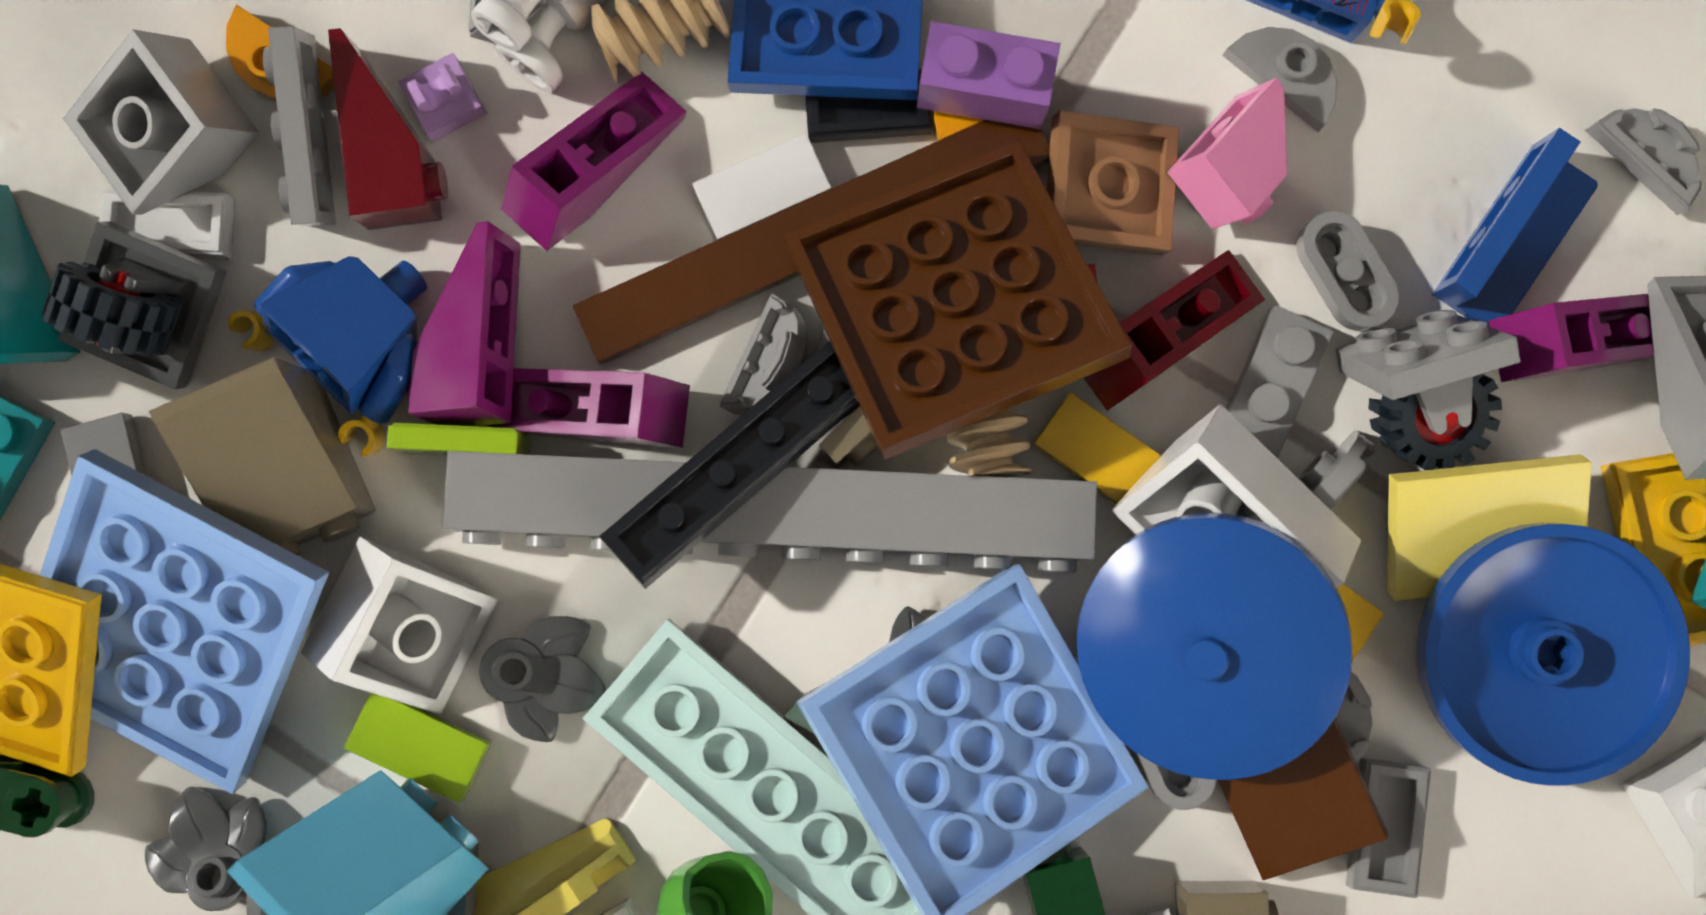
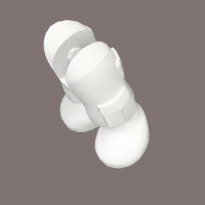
[471,0,606,93]

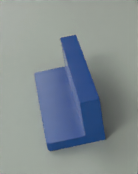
[1432,127,1598,327]

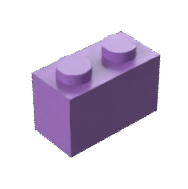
[917,21,1060,129]

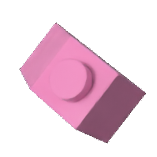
[1167,77,1287,229]

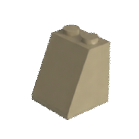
[149,357,376,556]

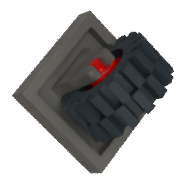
[41,221,227,390]

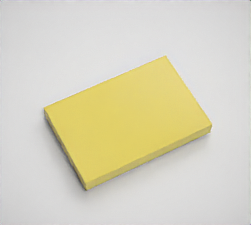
[1387,454,1592,601]

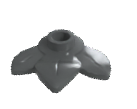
[479,616,606,742]
[145,787,267,911]

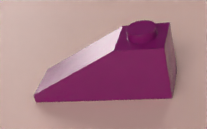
[501,71,687,251]
[407,221,521,426]
[1488,294,1654,383]
[486,368,690,448]

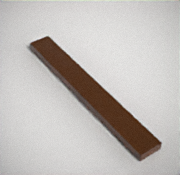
[572,120,1050,365]

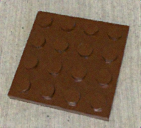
[784,140,1132,460]

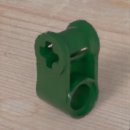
[0,755,94,838]

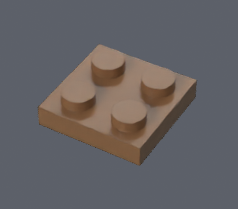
[1047,110,1179,255]

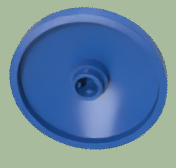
[1077,513,1352,780]
[1417,523,1690,786]

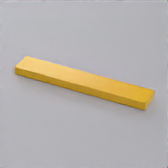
[1033,392,1385,663]

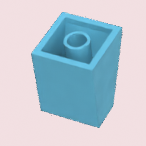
[227,770,489,915]

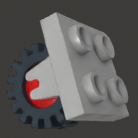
[1336,310,1520,470]

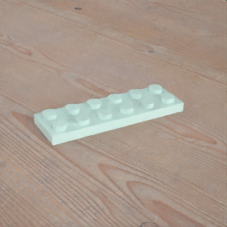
[582,619,921,915]

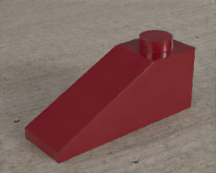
[328,28,448,230]
[1084,250,1266,411]

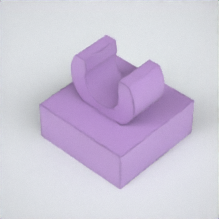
[398,53,487,142]

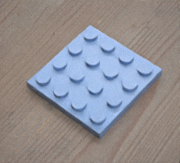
[40,449,329,794]
[796,564,1149,915]

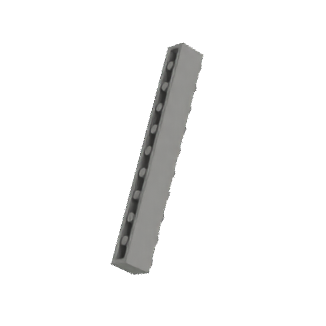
[442,451,1097,572]

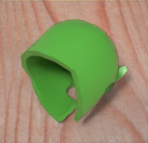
[657,851,773,915]

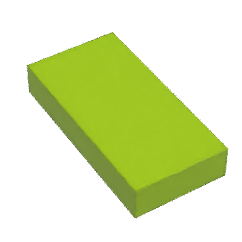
[387,422,531,455]
[344,693,492,803]

